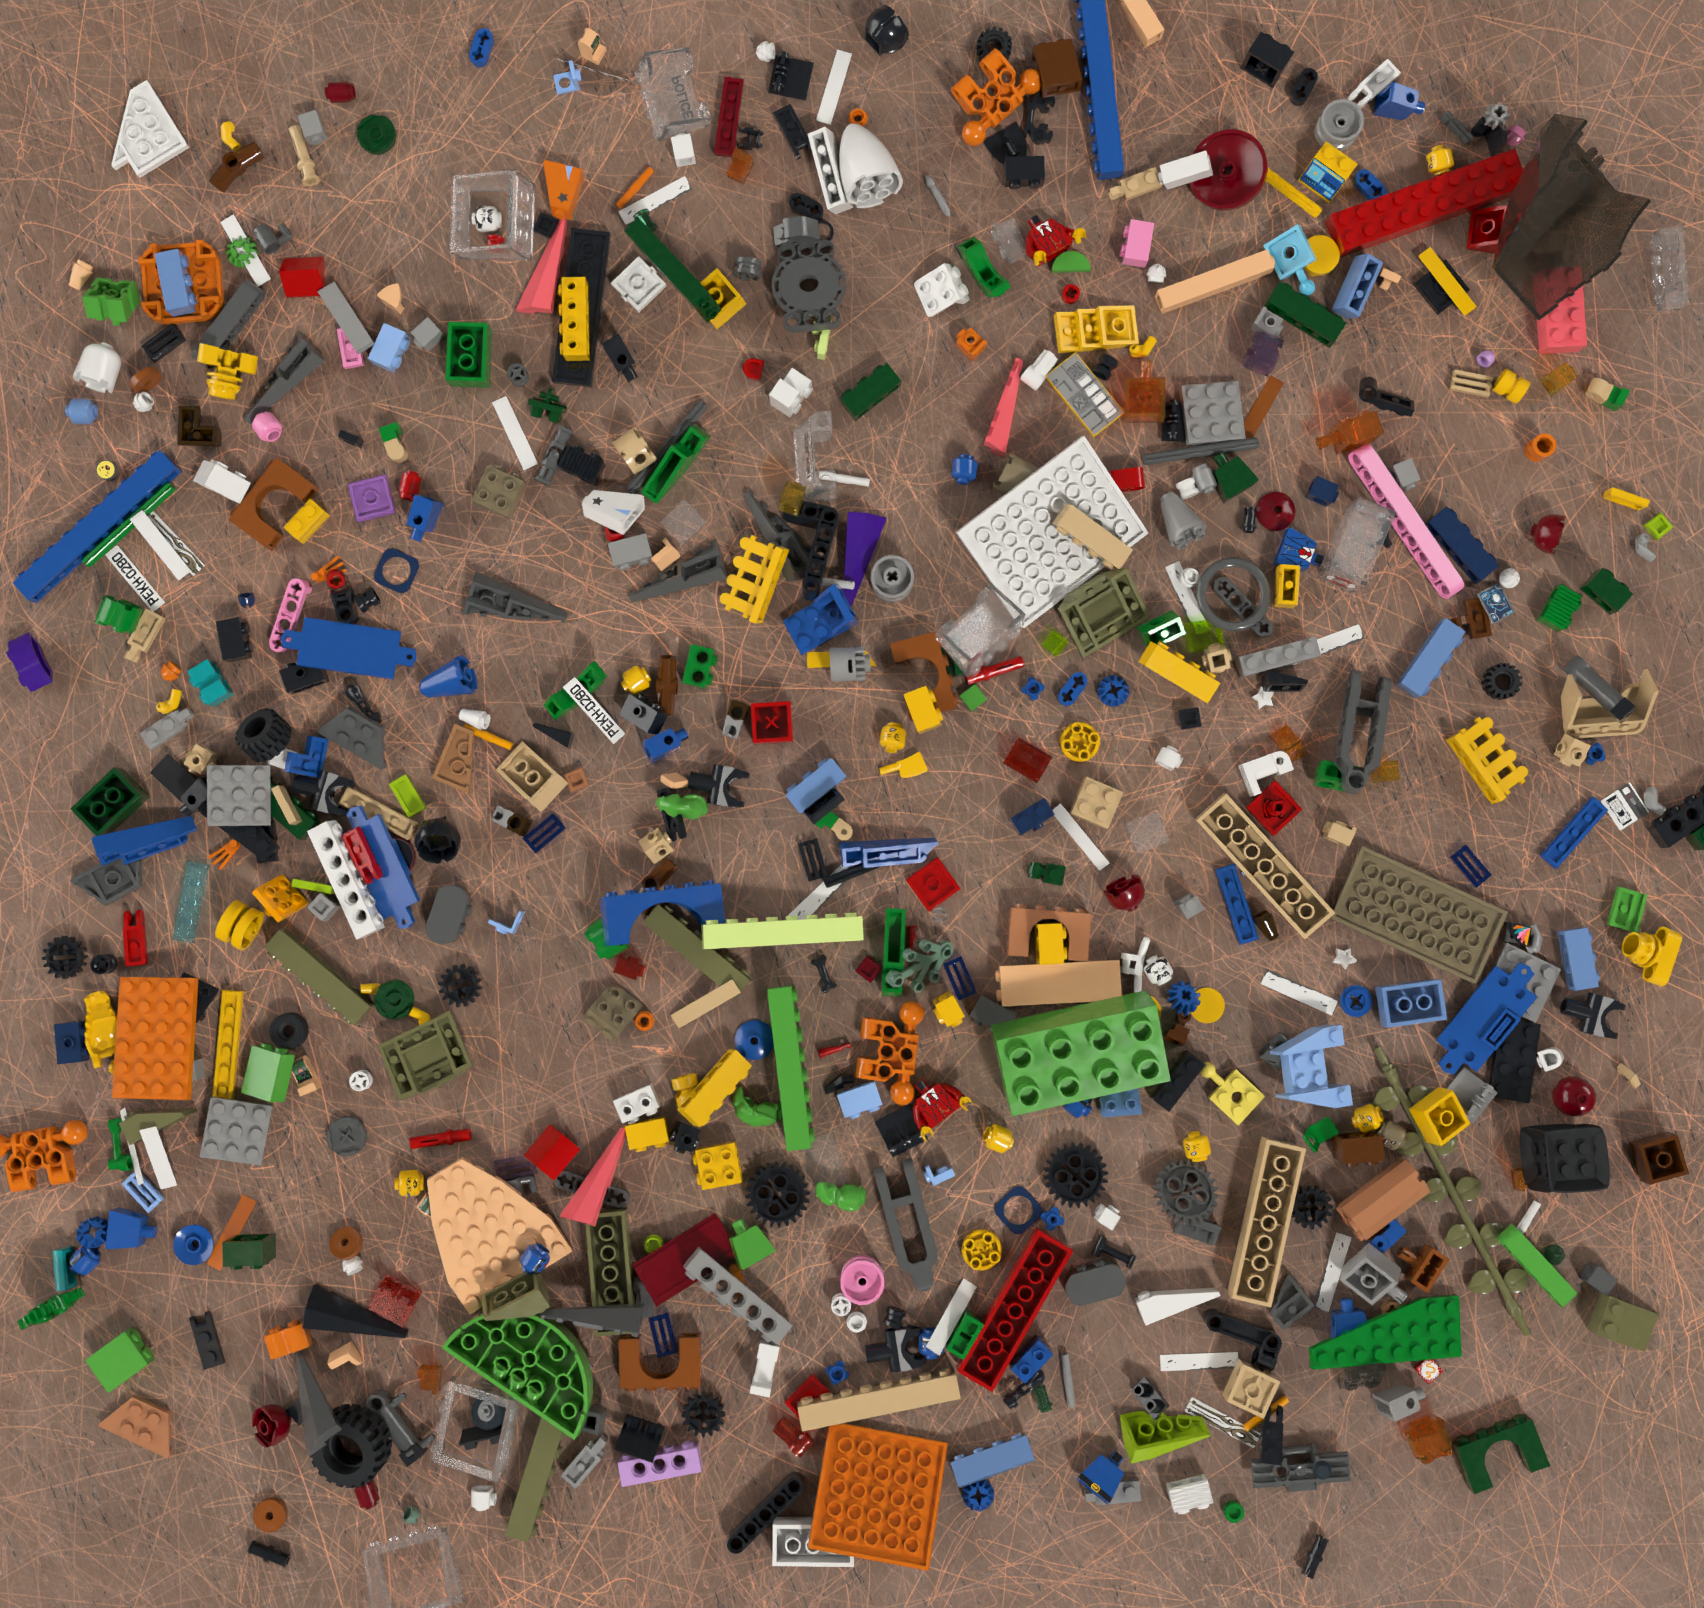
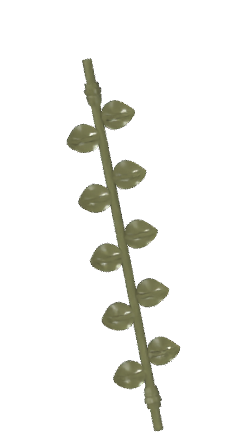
[1372,1045,1531,1336]

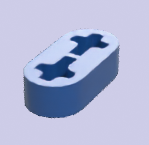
[469,28,494,68]
[1353,169,1387,201]
[1057,672,1087,707]

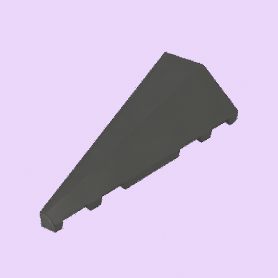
[243,332,325,424]
[744,491,816,582]
[628,539,727,602]
[462,572,568,623]
[541,1303,645,1337]
[294,1350,342,1456]

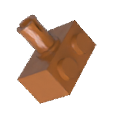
[1397,1243,1450,1293]

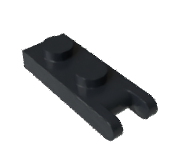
[773,104,812,160]
[657,787,687,842]
[189,1311,226,1370]

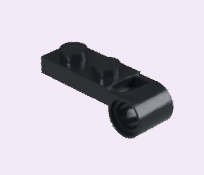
[1359,377,1415,417]

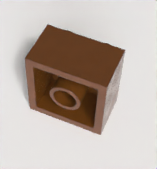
[1332,1131,1385,1167]
[1629,1132,1689,1185]

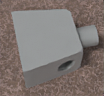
[1372,1385,1426,1422]

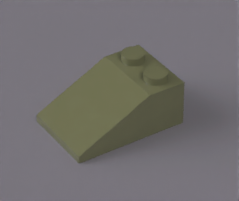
[119,1108,198,1145]
[482,1272,550,1321]
[1587,1293,1658,1352]

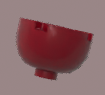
[1530,514,1566,555]
[1103,875,1145,912]
[1552,1076,1596,1117]
[252,1404,291,1448]

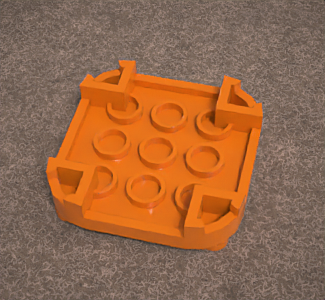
[138,239,224,325]

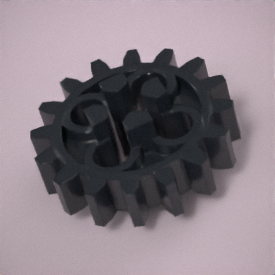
[42,936,89,979]
[438,964,483,1007]
[1291,1184,1333,1230]
[681,1391,726,1438]

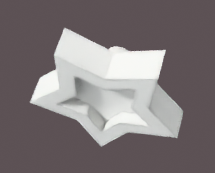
[1251,686,1274,709]
[1333,948,1357,970]

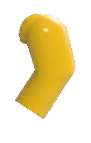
[1129,336,1157,358]
[156,689,182,714]
[360,983,380,996]
[409,1006,431,1025]

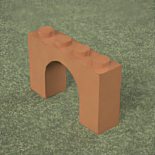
[1007,904,1091,962]

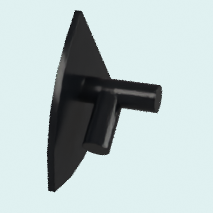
[983,122,1027,164]

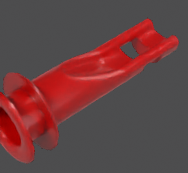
[905,926,918,957]
[817,1042,851,1059]

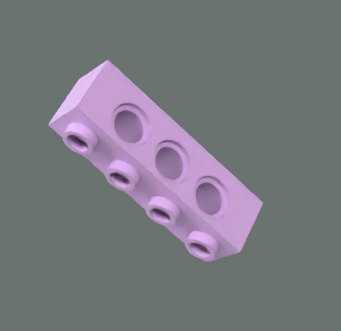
[618,1441,703,1487]

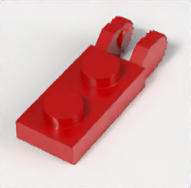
[341,826,383,884]
[122,909,148,967]

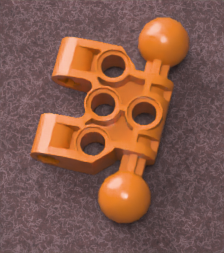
[951,48,1042,147]
[855,1001,924,1106]
[0,1120,88,1192]

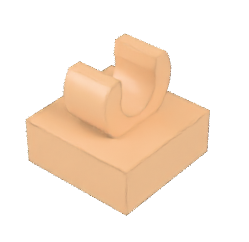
[1378,268,1401,290]

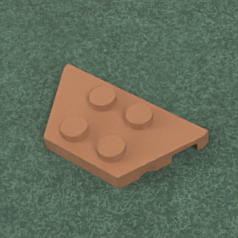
[98,1395,172,1458]

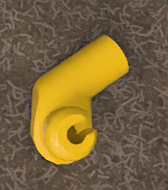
[220,121,241,152]

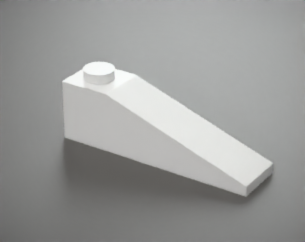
[1134,1288,1221,1325]

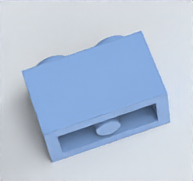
[368,323,410,373]
[837,1080,883,1119]

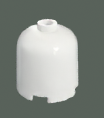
[73,342,122,393]

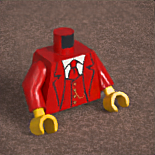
[1025,215,1086,267]
[913,1078,974,1141]

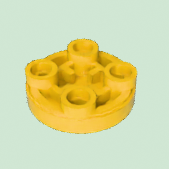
[1304,235,1340,276]
[1060,722,1100,762]
[961,1229,1002,1270]

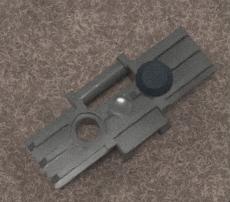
[1251,1442,1351,1492]

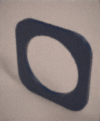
[374,549,419,593]
[995,1186,1042,1234]

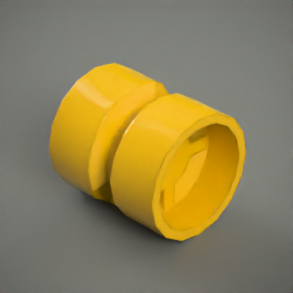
[1491,368,1531,405]
[671,1073,699,1107]

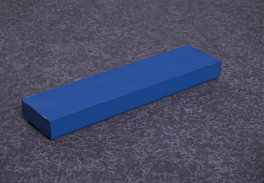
[1539,797,1608,869]
[1214,863,1259,945]

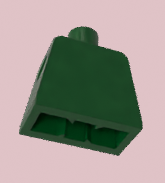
[1213,452,1259,504]

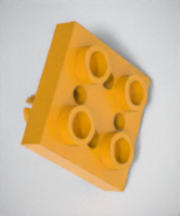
[252,874,308,923]

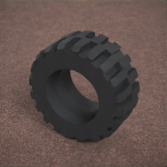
[310,1404,392,1488]

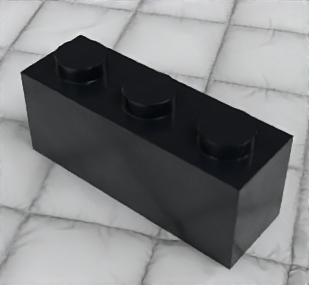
[1150,1050,1206,1112]

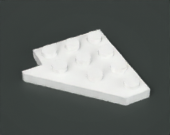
[111,80,190,178]

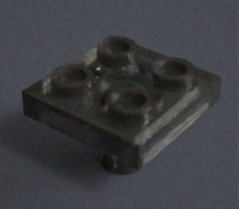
[1337,1363,1386,1391]

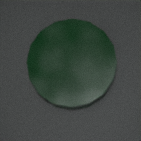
[357,115,397,155]
[374,979,414,1019]

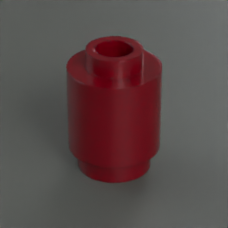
[325,81,356,103]
[353,1480,380,1510]

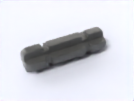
[1440,110,1474,145]

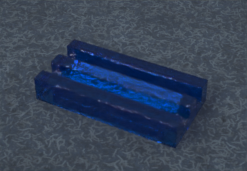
[523,813,567,854]
[1449,845,1491,888]
[943,956,977,1000]
[649,1312,678,1357]

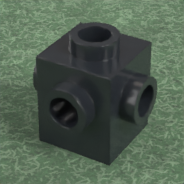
[668,1121,700,1154]

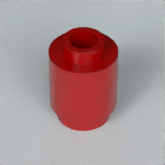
[398,471,422,501]

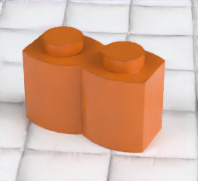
[264,1319,313,1360]

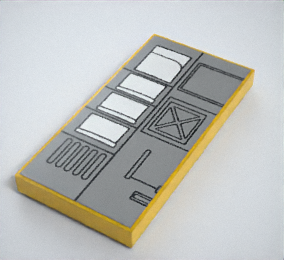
[1045,352,1125,438]

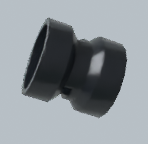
[1092,353,1118,381]
[353,586,381,613]
[90,954,118,975]

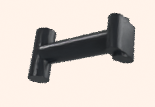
[1092,1235,1136,1269]

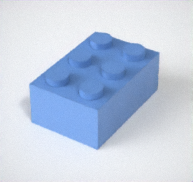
[1375,978,1447,1028]

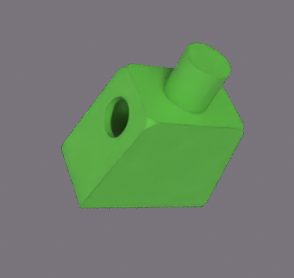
[729,1218,776,1270]

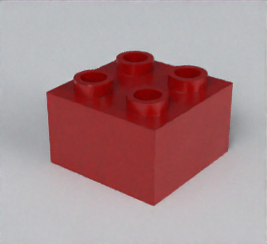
[751,701,794,745]

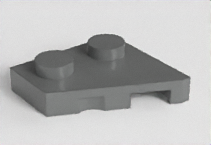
[1269,1273,1315,1330]

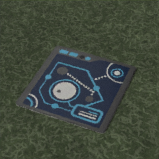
[1477,582,1515,624]

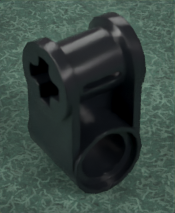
[331,586,359,625]

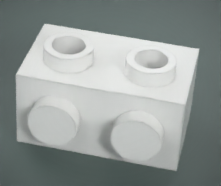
[613,1083,661,1124]

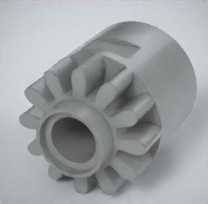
[830,647,870,682]

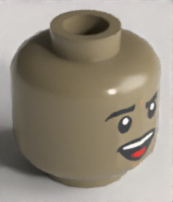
[1376,1120,1408,1151]

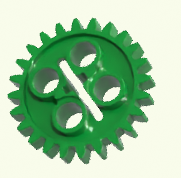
[17,1287,86,1330]

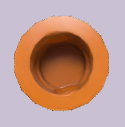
[1525,433,1557,462]

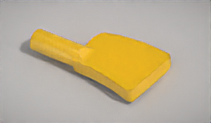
[879,752,928,778]

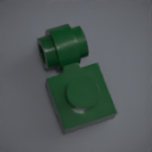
[1026,862,1066,886]

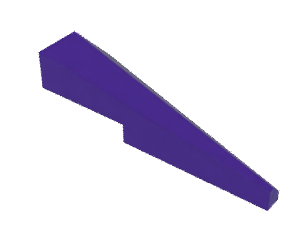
[843,512,886,607]

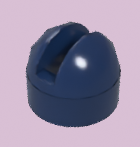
[238,593,255,608]

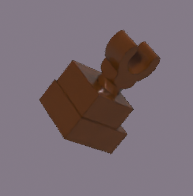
[1163,1012,1191,1047]

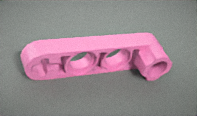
[269,578,312,652]

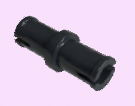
[1301,1534,1329,1579]
[248,1540,291,1568]

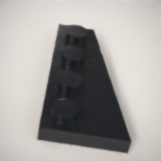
[201,808,280,861]

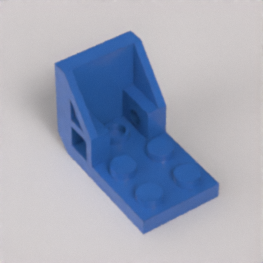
[783,584,859,655]

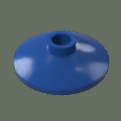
[735,1020,774,1060]
[173,1224,214,1265]

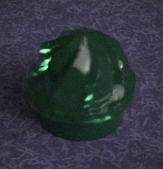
[1544,1244,1565,1265]

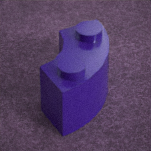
[6,632,53,692]

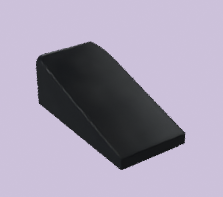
[1262,670,1308,692]
[533,723,574,749]

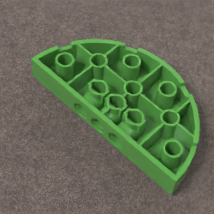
[442,1313,593,1440]

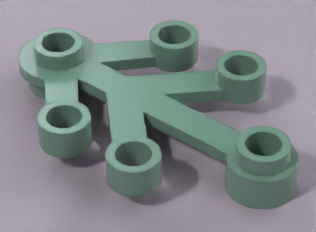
[886,939,954,993]

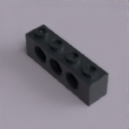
[1647,785,1704,848]

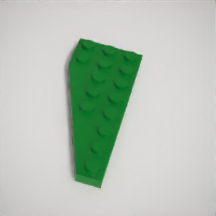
[1309,1294,1462,1370]

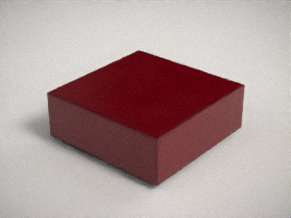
[855,956,883,983]

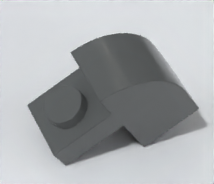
[773,216,820,247]
[581,1404,607,1435]

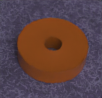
[129,367,162,393]
[329,1227,363,1260]
[253,1497,288,1532]

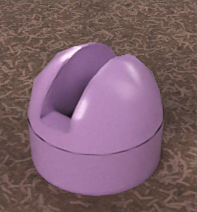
[1477,350,1495,368]

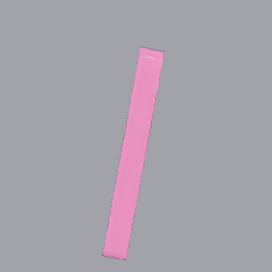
[1348,444,1464,599]

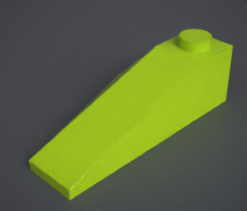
[1120,1411,1210,1463]

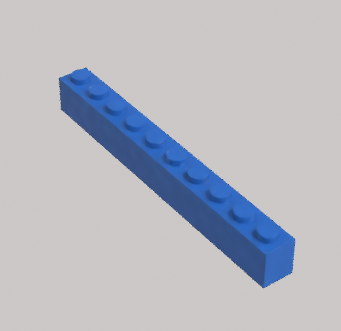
[1075,0,1124,180]
[13,450,183,603]

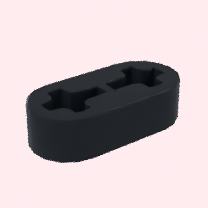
[1289,68,1318,106]
[789,193,823,220]

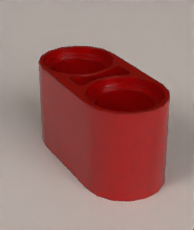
[1108,467,1146,492]

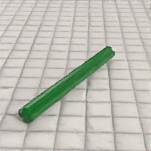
[82,482,175,567]

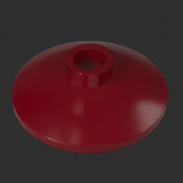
[1256,492,1296,531]

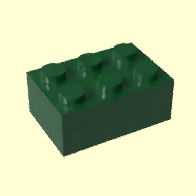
[70,767,150,836]

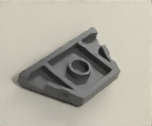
[317,707,386,770]
[70,858,143,906]

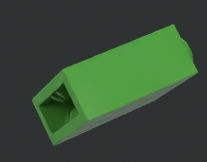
[241,1043,295,1102]
[85,1327,155,1393]

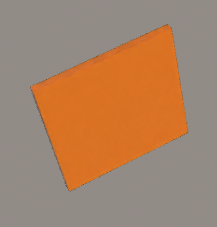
[808,1423,948,1571]

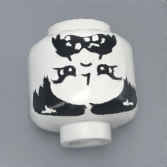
[472,206,502,233]
[1143,955,1173,986]

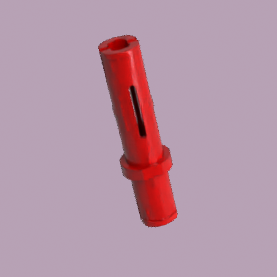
[965,656,1025,685]
[409,1129,472,1149]

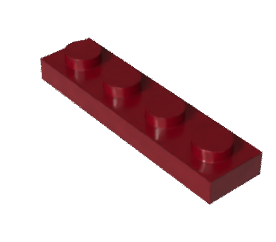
[714,77,744,158]

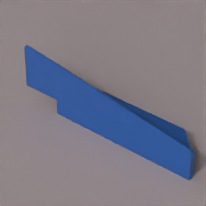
[92,816,197,866]
[839,837,938,868]

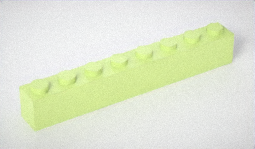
[701,912,864,949]

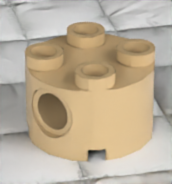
[612,427,657,475]

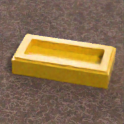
[1603,487,1650,511]

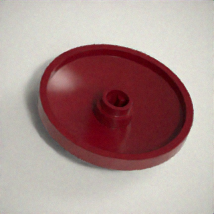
[1189,129,1268,211]

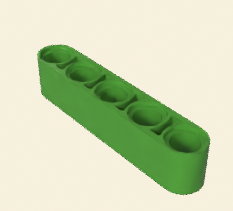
[1496,1224,1577,1308]

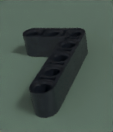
[782,498,838,601]

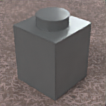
[1579,1262,1618,1296]

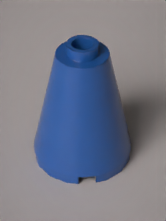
[419,655,478,698]

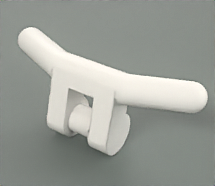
[1120,937,1150,993]

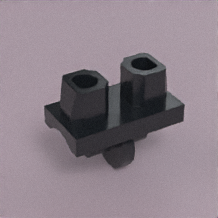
[1132,1377,1170,1420]

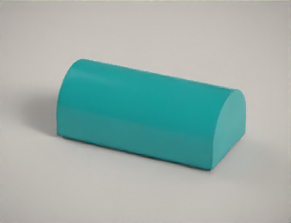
[52,1246,77,1291]

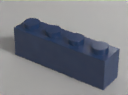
[1425,506,1499,584]

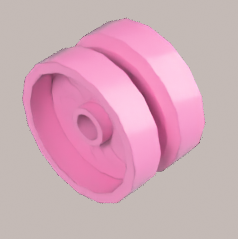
[840,1255,884,1305]

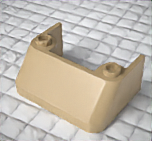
[1561,669,1659,738]

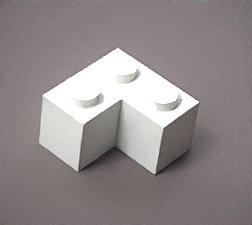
[769,368,813,418]
[193,459,251,504]

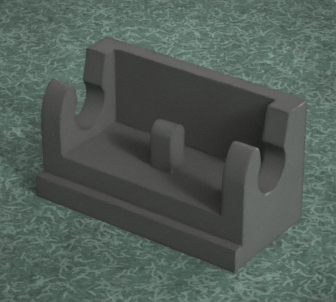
[1173,1218,1221,1245]

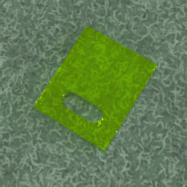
[1184,620,1225,653]

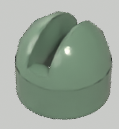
[403,1505,420,1524]

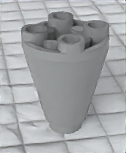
[1160,492,1206,550]

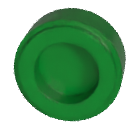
[1223,1500,1244,1523]

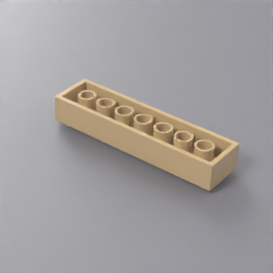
[1195,793,1335,939]
[1227,1136,1306,1307]

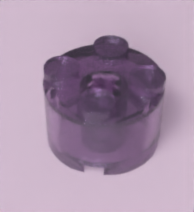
[1243,330,1284,377]

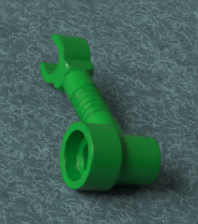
[108,1118,133,1171]

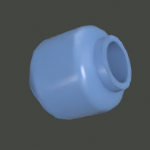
[65,398,98,425]

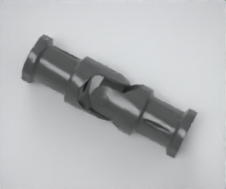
[534,425,574,487]

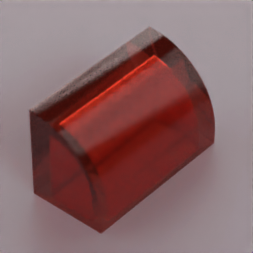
[1003,737,1052,783]

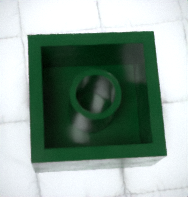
[222,1233,276,1270]

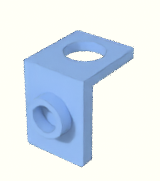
[553,60,582,95]
[488,910,525,934]

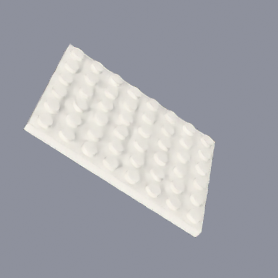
[956,436,1148,628]

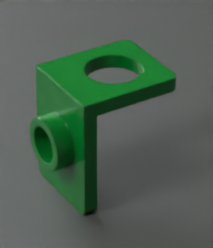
[1302,1116,1339,1153]

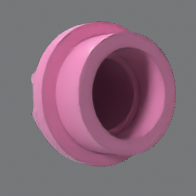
[1506,125,1526,146]

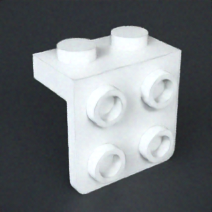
[914,263,970,317]

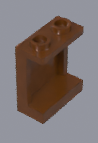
[1032,39,1082,98]

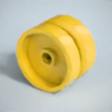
[215,900,264,951]

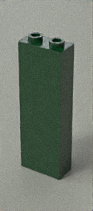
[624,217,722,323]

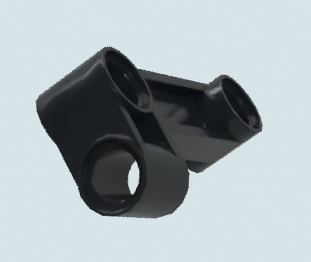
[1203,1308,1282,1371]

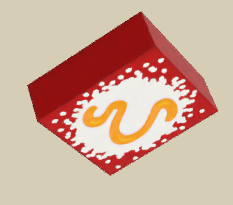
[1413,1359,1443,1384]

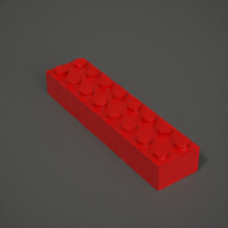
[956,1226,1073,1392]

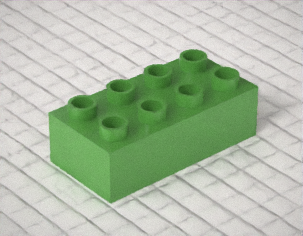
[990,990,1171,1116]

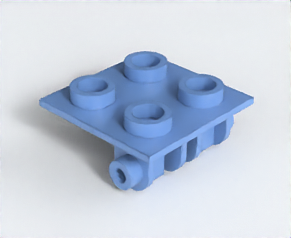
[1099,1088,1142,1118]

